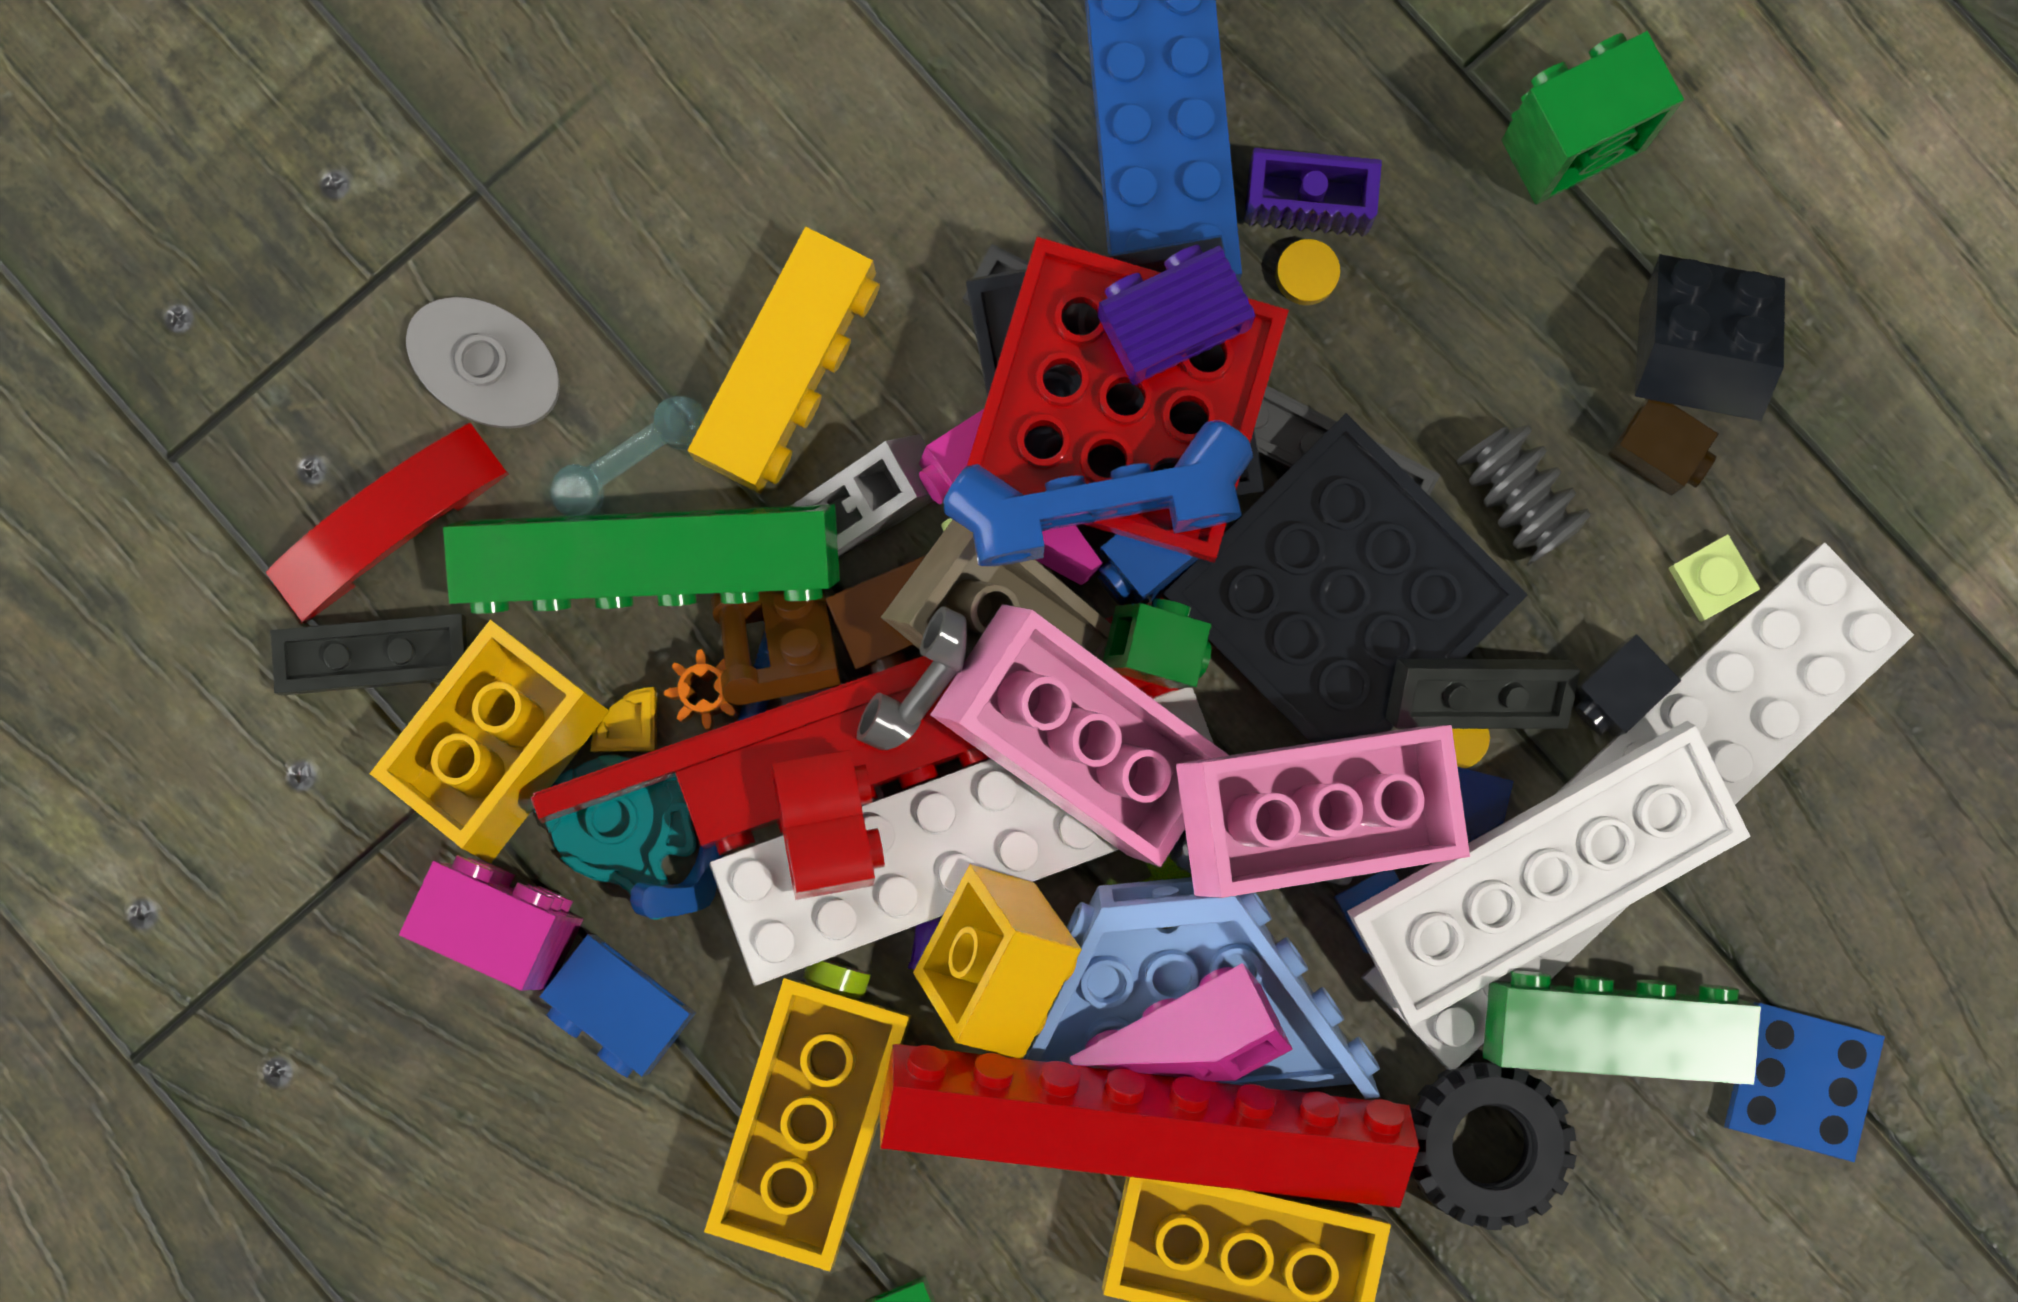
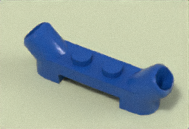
[943,420,1253,567]

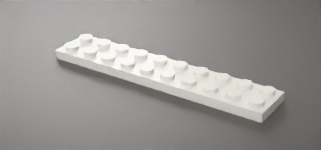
[1361,543,1914,1070]

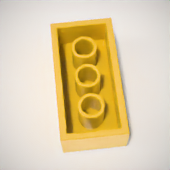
[704,978,912,1272]
[1102,1177,1391,1302]

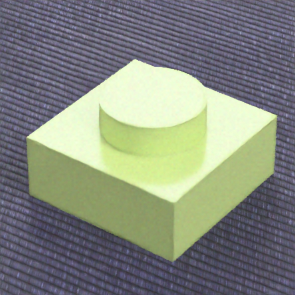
[1668,534,1760,622]

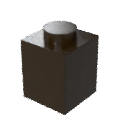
[1608,399,1719,496]

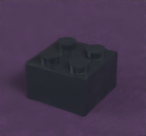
[1635,254,1785,421]

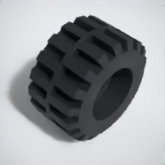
[1410,1061,1577,1230]

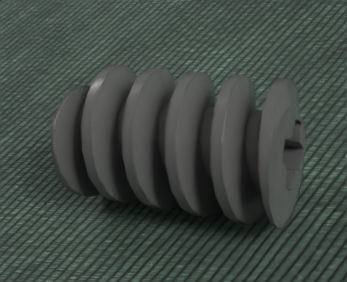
[1455,425,1591,566]

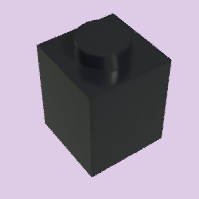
[1575,634,1682,738]

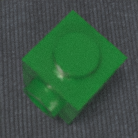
[1102,599,1211,688]

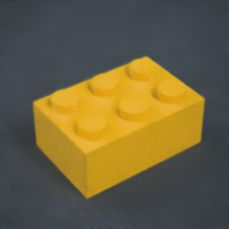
[369,620,610,864]

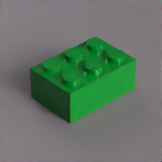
[1501,31,1685,205]

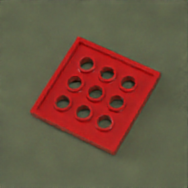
[967,237,1289,563]

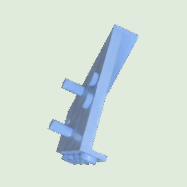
[1013,877,1380,1099]

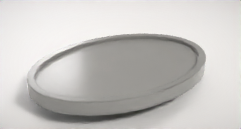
[406,297,560,429]

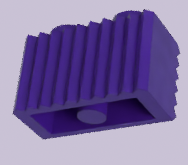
[1244,148,1382,237]
[1098,245,1255,385]

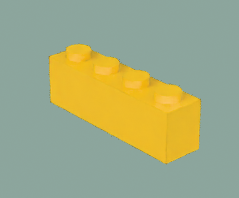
[687,226,880,494]

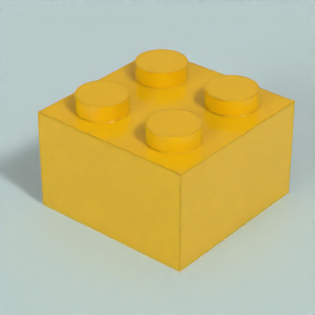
[913,864,1082,1059]

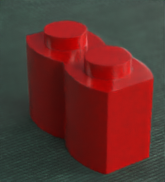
[772,750,885,900]

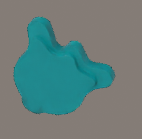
[533,755,698,920]

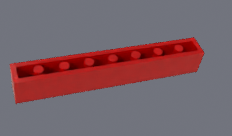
[675,598,1179,856]
[880,1044,1419,1208]

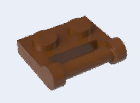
[711,589,841,705]

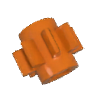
[664,649,739,731]

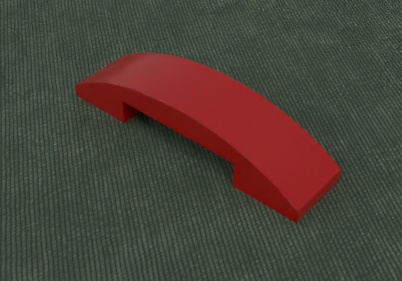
[266,423,509,624]

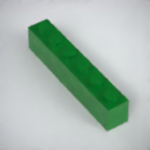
[443,504,840,614]

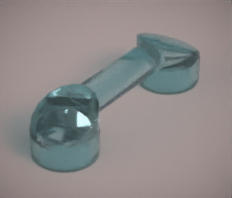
[551,396,706,516]

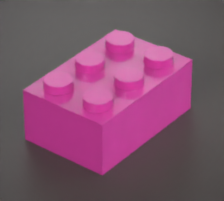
[399,855,583,991]

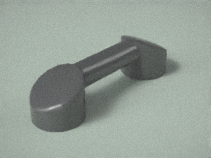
[857,606,967,750]

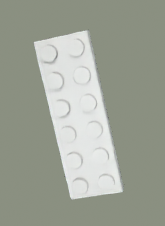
[1347,721,1751,1028]

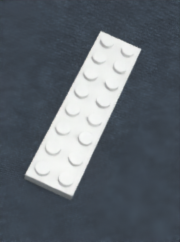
[709,688,1214,987]

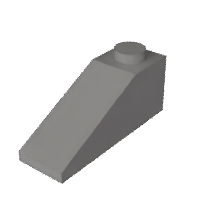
[791,434,934,558]

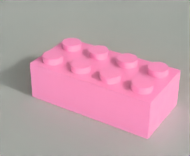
[930,604,1229,867]
[1176,725,1470,898]

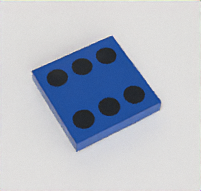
[1724,1002,1885,1162]

